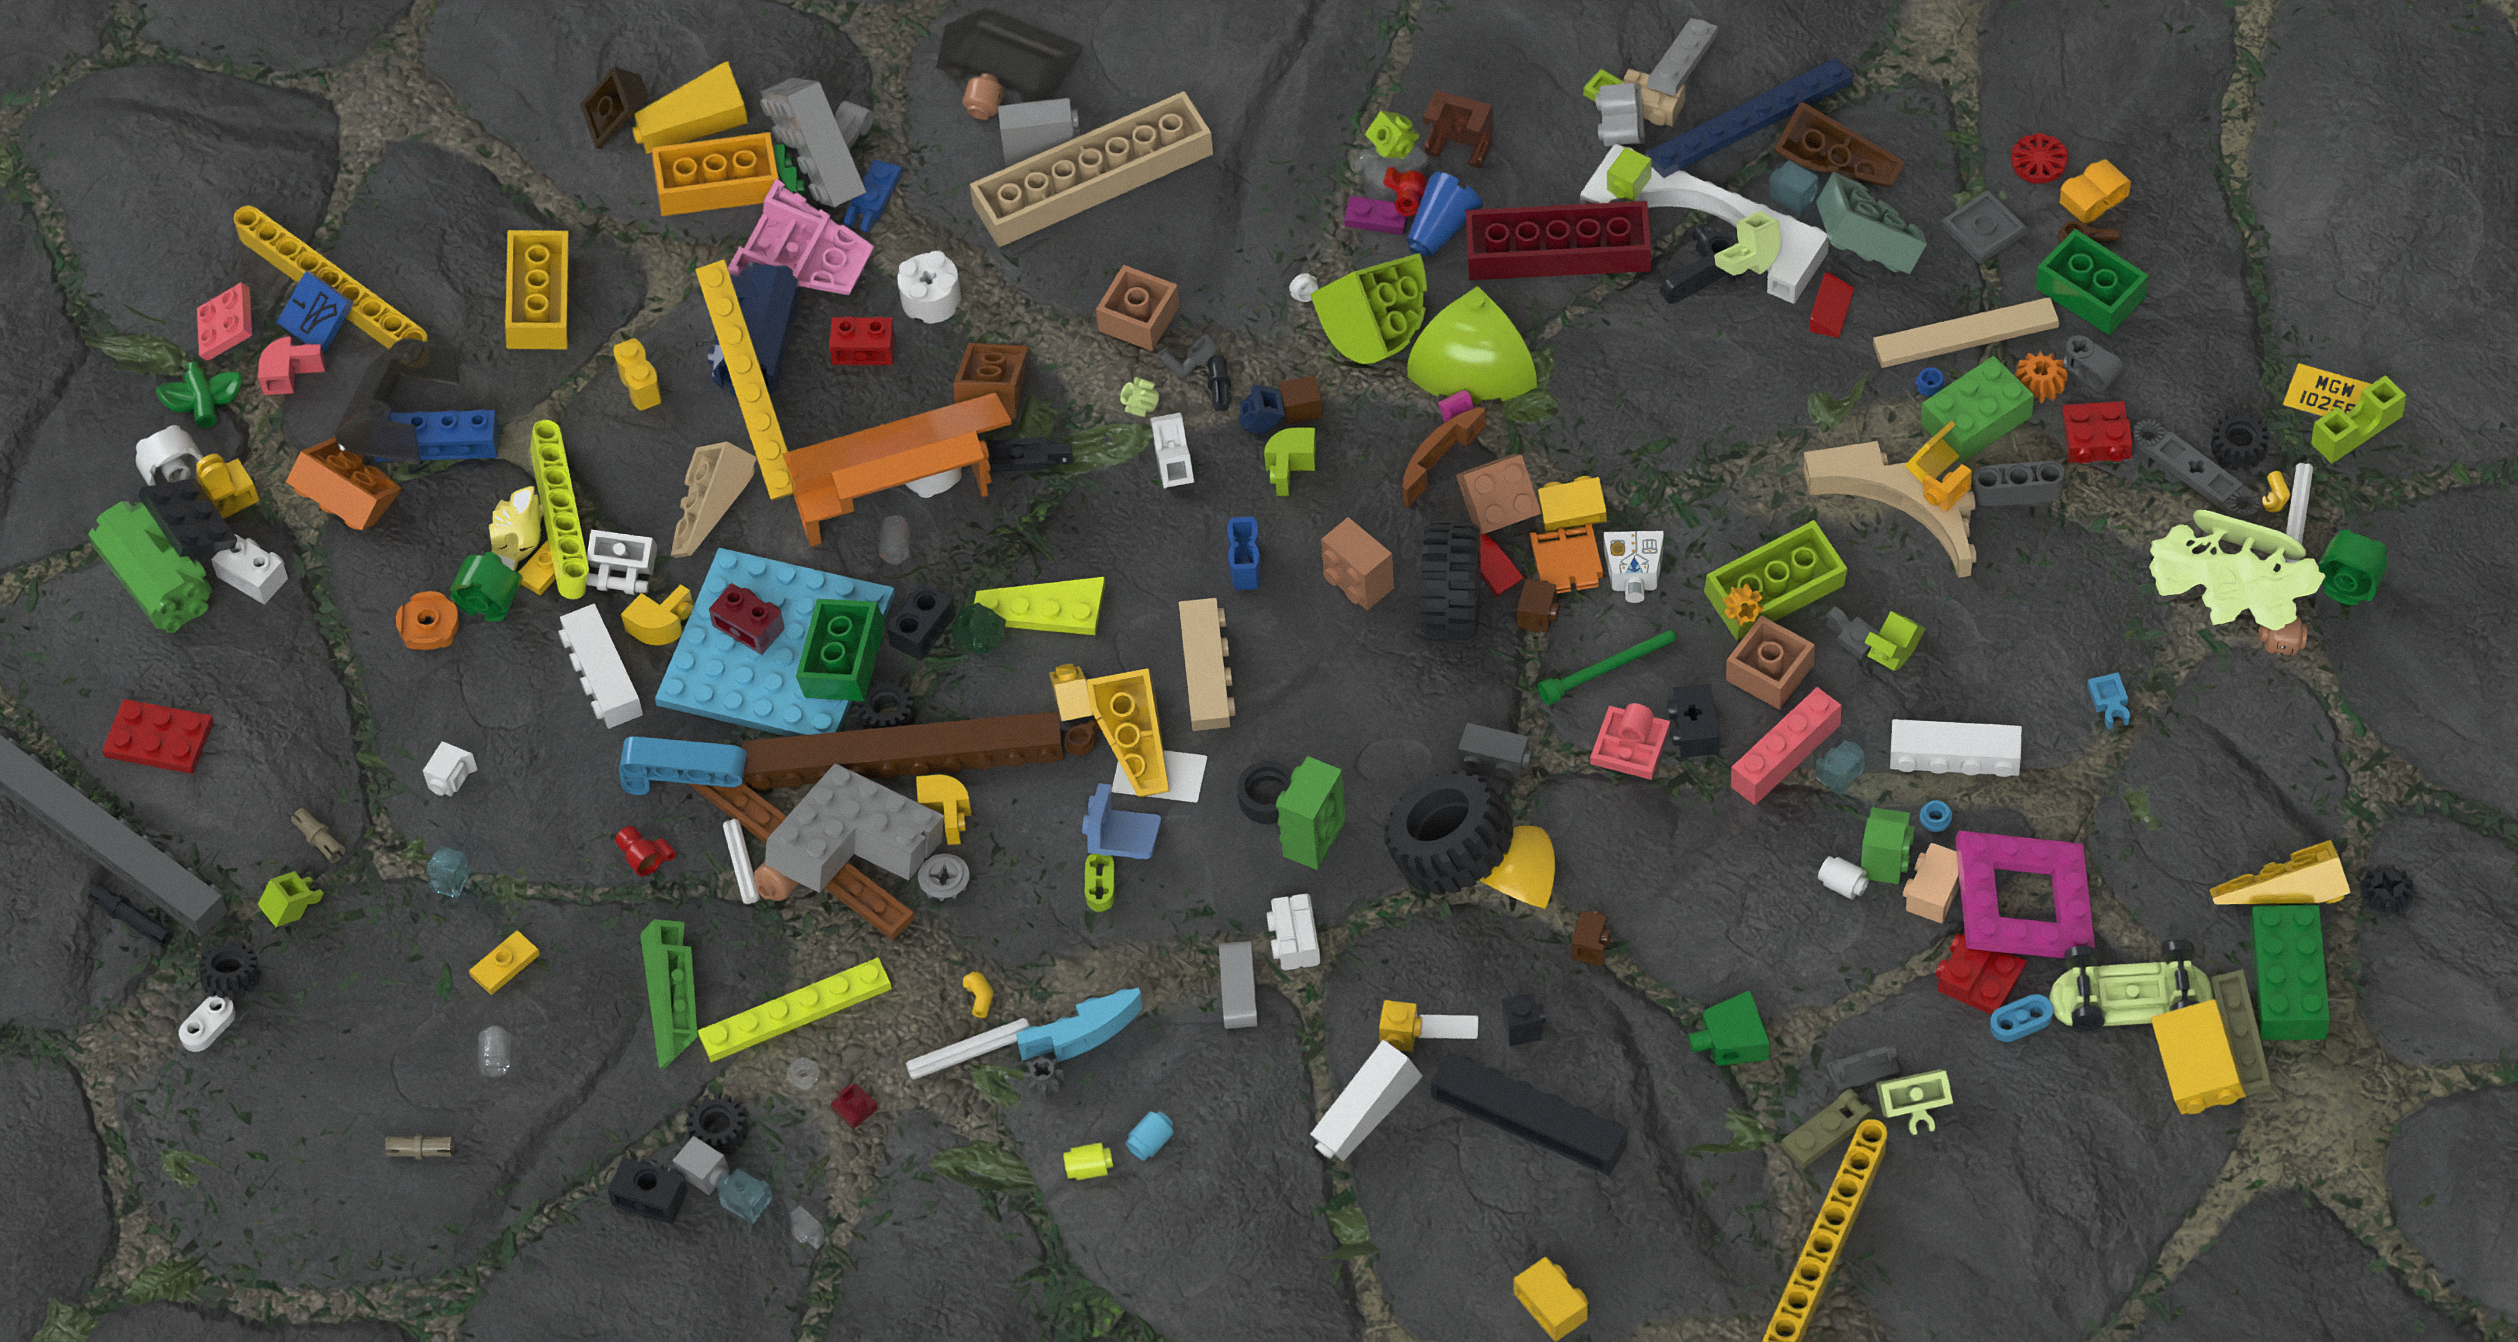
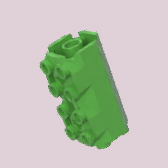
[88,501,213,633]

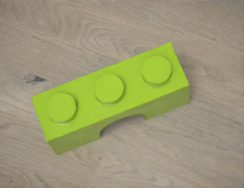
[2311,375,2406,464]

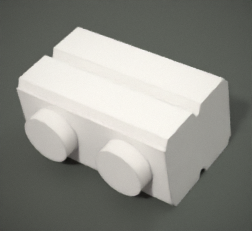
[1266,894,1320,970]

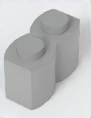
[1596,83,1645,147]

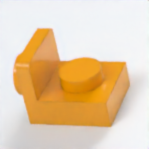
[1923,464,1972,512]

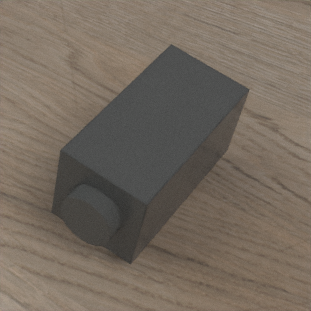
[1458,723,1533,780]

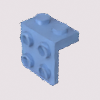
[1082,783,1161,859]

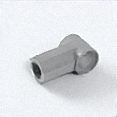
[835,101,874,150]

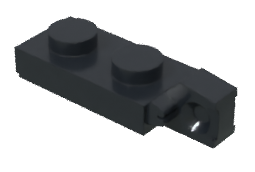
[986,437,1073,473]

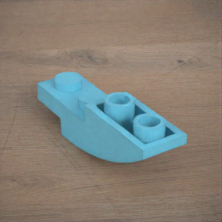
[1016,987,1143,1062]

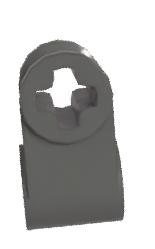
[2063,335,2124,392]

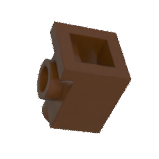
[1571,910,1611,966]

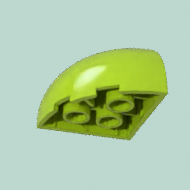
[1310,253,1427,364]
[1407,286,1537,404]

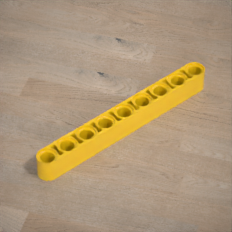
[233,206,432,367]
[1762,1119,1887,1342]

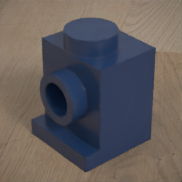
[1239,384,1285,434]

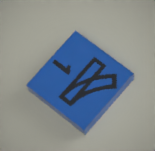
[277,271,354,354]

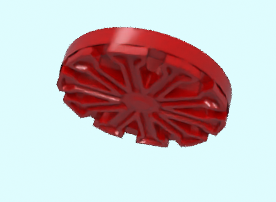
[2011,133,2068,184]

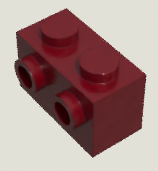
[709,583,785,655]

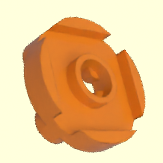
[396,591,460,650]

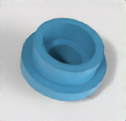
[1920,800,1952,832]

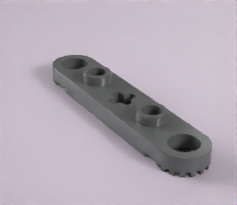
[2132,419,2261,522]

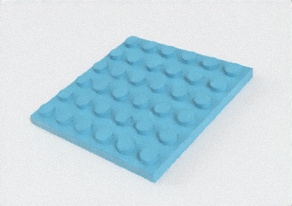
[655,548,895,737]

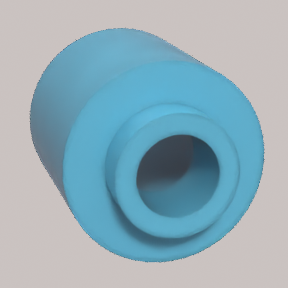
[1125,1111,1174,1161]

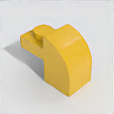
[621,584,694,645]
[916,775,972,845]

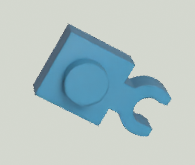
[2087,673,2130,729]

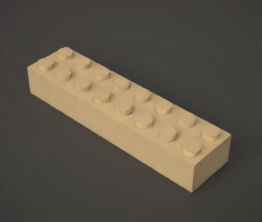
[970,91,1213,247]

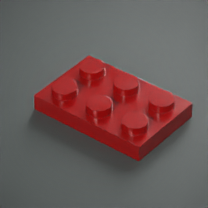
[102,699,214,774]

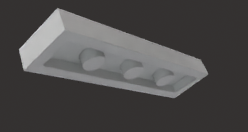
[1647,18,1718,96]

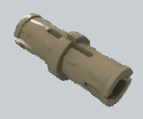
[291,808,346,863]
[385,1134,454,1160]

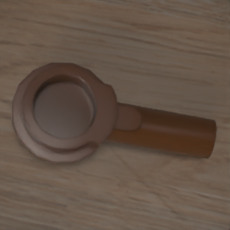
[2058,221,2120,243]
[1063,718,1101,756]

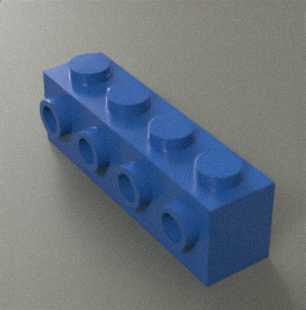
[371,409,500,462]

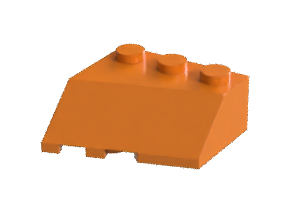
[286,435,402,531]

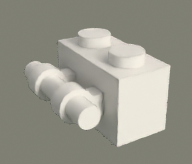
[587,530,658,595]

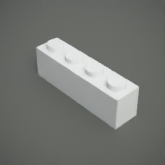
[558,603,643,729]
[1890,719,2022,777]

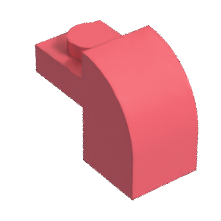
[258,336,326,395]

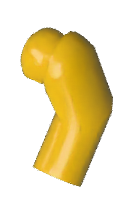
[2262,471,2291,513]
[962,971,994,1018]

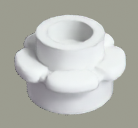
[1289,273,1318,302]

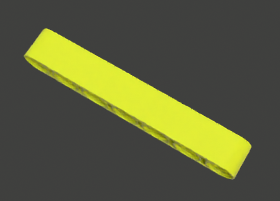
[530,420,589,599]

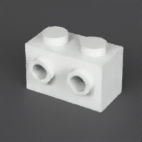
[211,534,288,605]

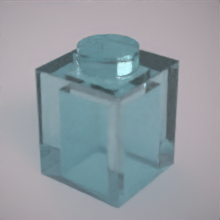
[1769,160,1818,215]

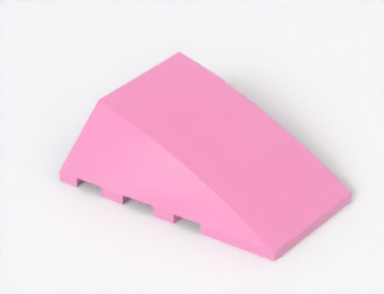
[728,178,874,295]

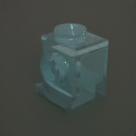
[1815,740,1865,796]
[427,846,470,898]
[718,1168,772,1224]

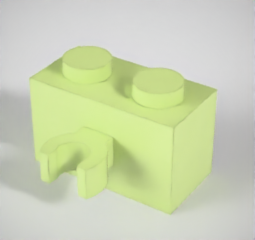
[1876,1069,1953,1135]

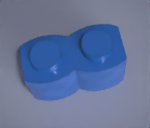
[1227,516,1261,590]

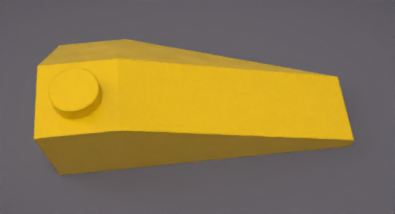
[1086,668,1170,798]
[2209,840,2351,904]

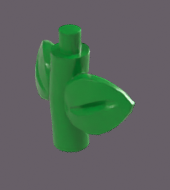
[156,362,242,428]

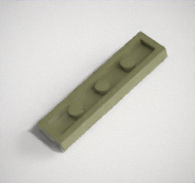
[2211,969,2273,1096]

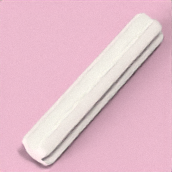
[723,819,760,904]

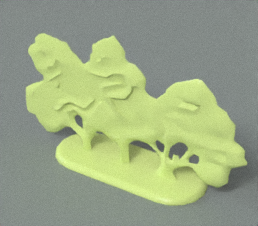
[2149,510,2325,630]

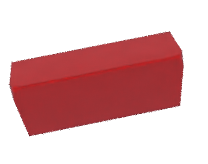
[1809,272,1855,338]

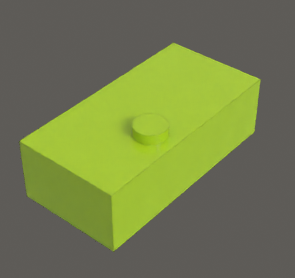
[1704,520,1847,641]

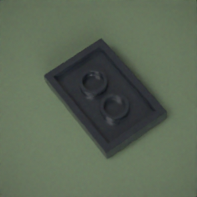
[138,478,237,557]

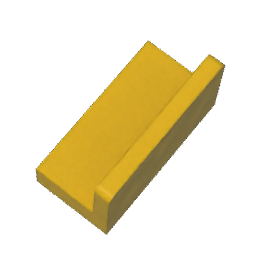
[1904,420,1960,484]

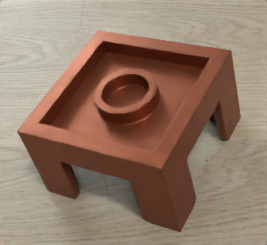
[1423,90,1493,169]

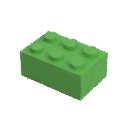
[1921,356,2034,464]
[1276,756,1346,870]

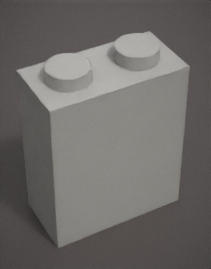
[998,98,1080,166]

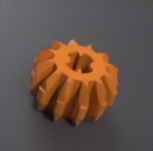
[2015,350,2068,404]

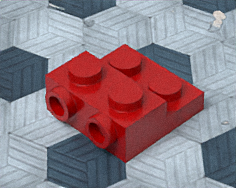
[2062,401,2132,463]
[1935,933,2027,1015]

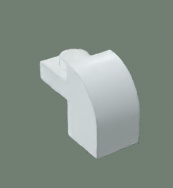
[1150,413,1194,488]

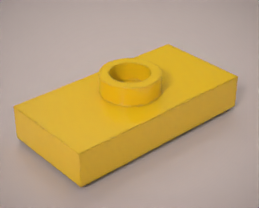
[518,540,556,596]
[469,930,540,996]

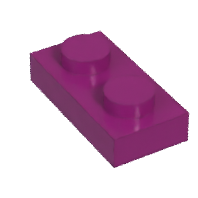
[1344,196,1408,235]

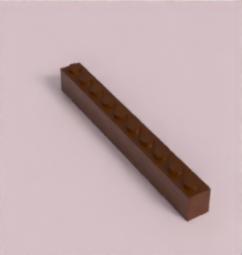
[742,711,1063,791]

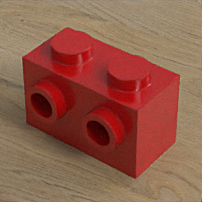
[829,316,896,365]

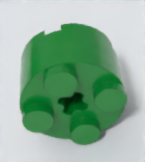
[2318,529,2388,605]
[449,552,523,622]

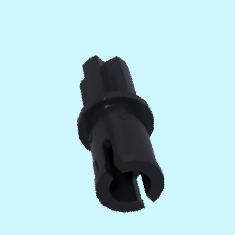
[1207,355,1231,412]

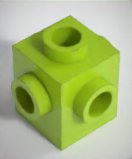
[1365,111,1420,159]

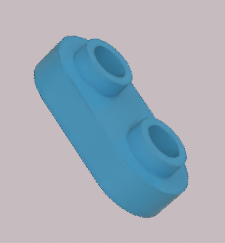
[1990,995,2053,1042]

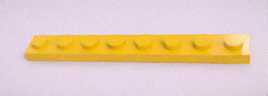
[695,260,793,501]

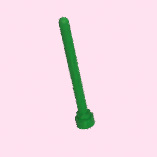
[1537,630,1676,706]

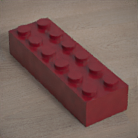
[1466,201,1651,281]

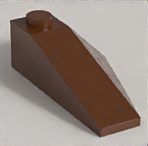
[1773,101,1905,188]

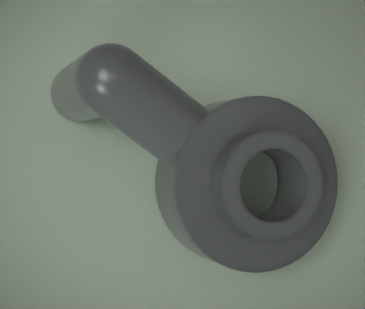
[1157,334,1218,379]

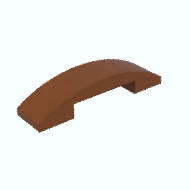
[1402,407,1486,507]

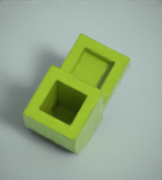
[1264,428,1316,496]
[1864,611,1926,671]

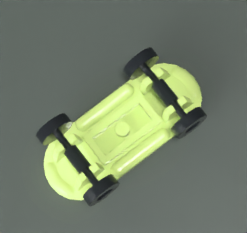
[2050,940,2214,1031]

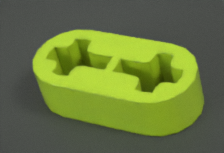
[1085,853,1115,912]

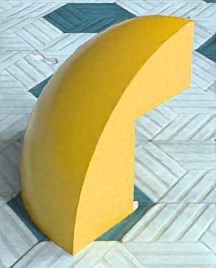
[1479,826,1555,909]

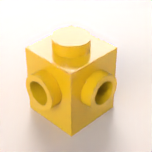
[1379,1000,1423,1052]

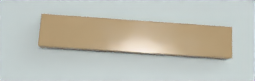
[1873,297,2059,368]

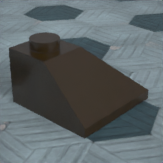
[580,67,649,149]

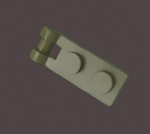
[1781,1088,1874,1169]

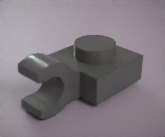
[1825,606,1879,661]

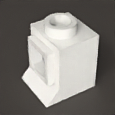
[423,741,477,796]

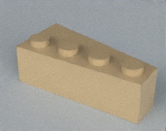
[1179,598,1236,731]

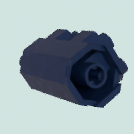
[708,262,801,397]

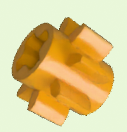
[1723,584,1764,626]

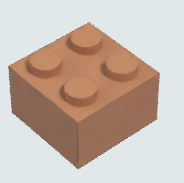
[1096,265,1180,351]
[1456,454,1541,534]
[1321,517,1394,610]
[1726,616,1815,710]

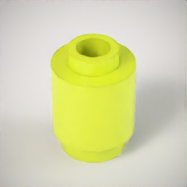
[1063,1142,1113,1181]

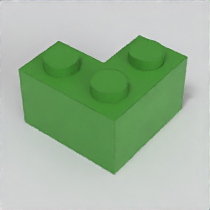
[1861,807,1915,884]

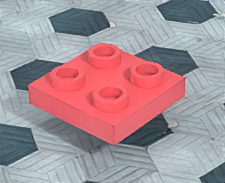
[197,282,252,361]
[1590,703,1670,780]

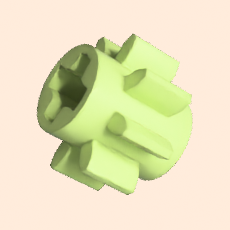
[1121,377,1159,417]

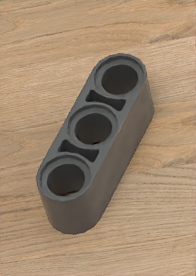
[1973,461,2064,507]

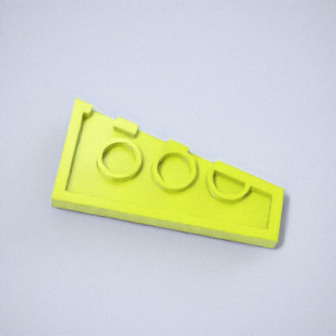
[971,577,1106,635]

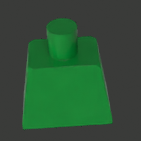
[1687,991,1769,1066]

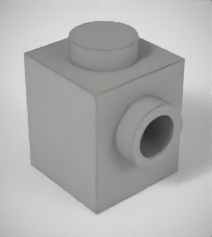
[673,1136,730,1195]

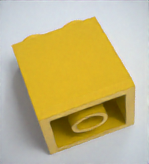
[2151,999,2246,1115]

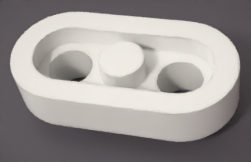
[179,995,236,1052]

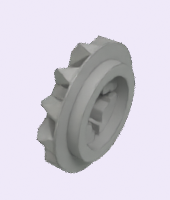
[918,854,970,901]

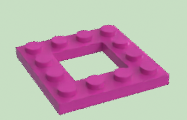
[1955,831,2095,958]

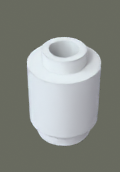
[1818,856,1869,899]

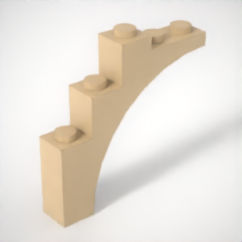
[1803,441,1976,578]

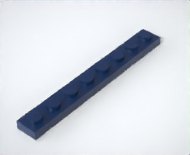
[1646,57,1854,178]

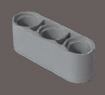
[1219,941,1257,1029]

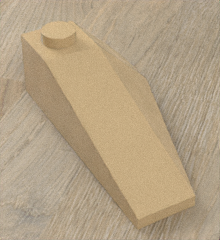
[671,442,757,558]

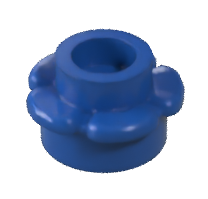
[1915,368,1946,396]

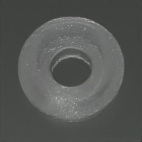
[787,1058,820,1090]

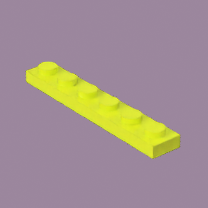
[698,958,892,1062]

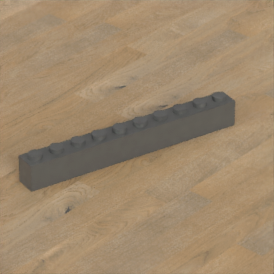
[0,735,228,938]

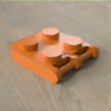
[1529,523,1603,594]

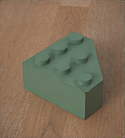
[1816,172,1927,274]

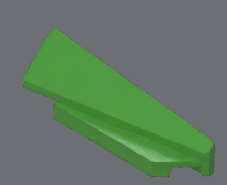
[641,919,698,1069]

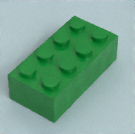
[2249,905,2330,1040]

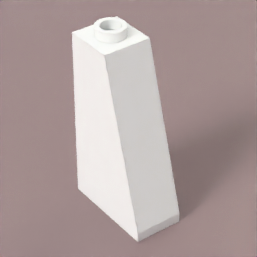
[1311,1040,1422,1161]

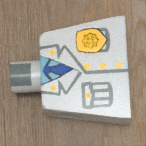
[1604,531,1663,603]

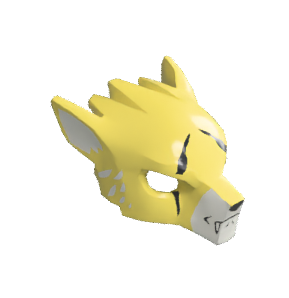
[489,486,543,571]

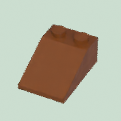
[954,343,1029,419]

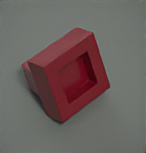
[831,1083,878,1130]

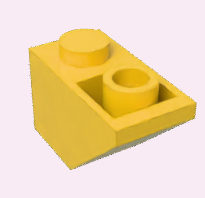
[1049,664,1093,721]

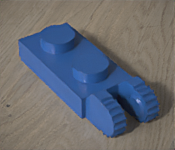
[844,159,902,233]

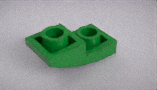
[773,144,805,197]

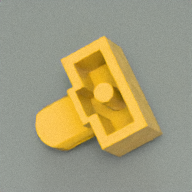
[196,454,259,519]

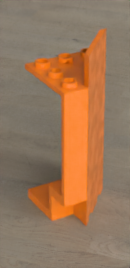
[782,392,1012,547]

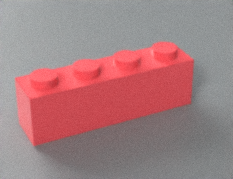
[1731,687,1841,805]

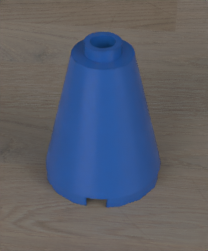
[1407,171,1483,258]

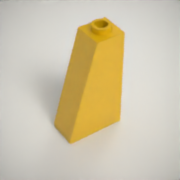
[632,62,748,154]

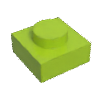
[1583,69,1623,102]

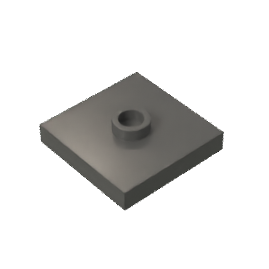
[1941,190,2027,264]

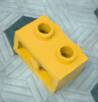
[1538,476,1607,533]
[1513,1257,1588,1342]

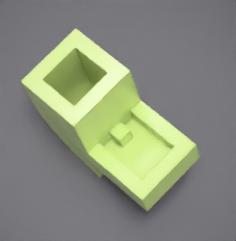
[1714,211,1781,276]

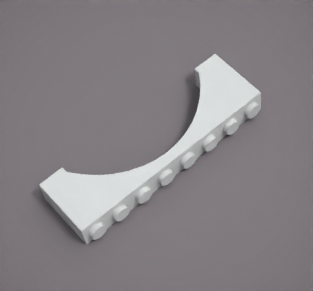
[1580,144,1829,304]

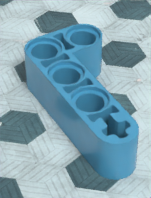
[619,737,747,795]

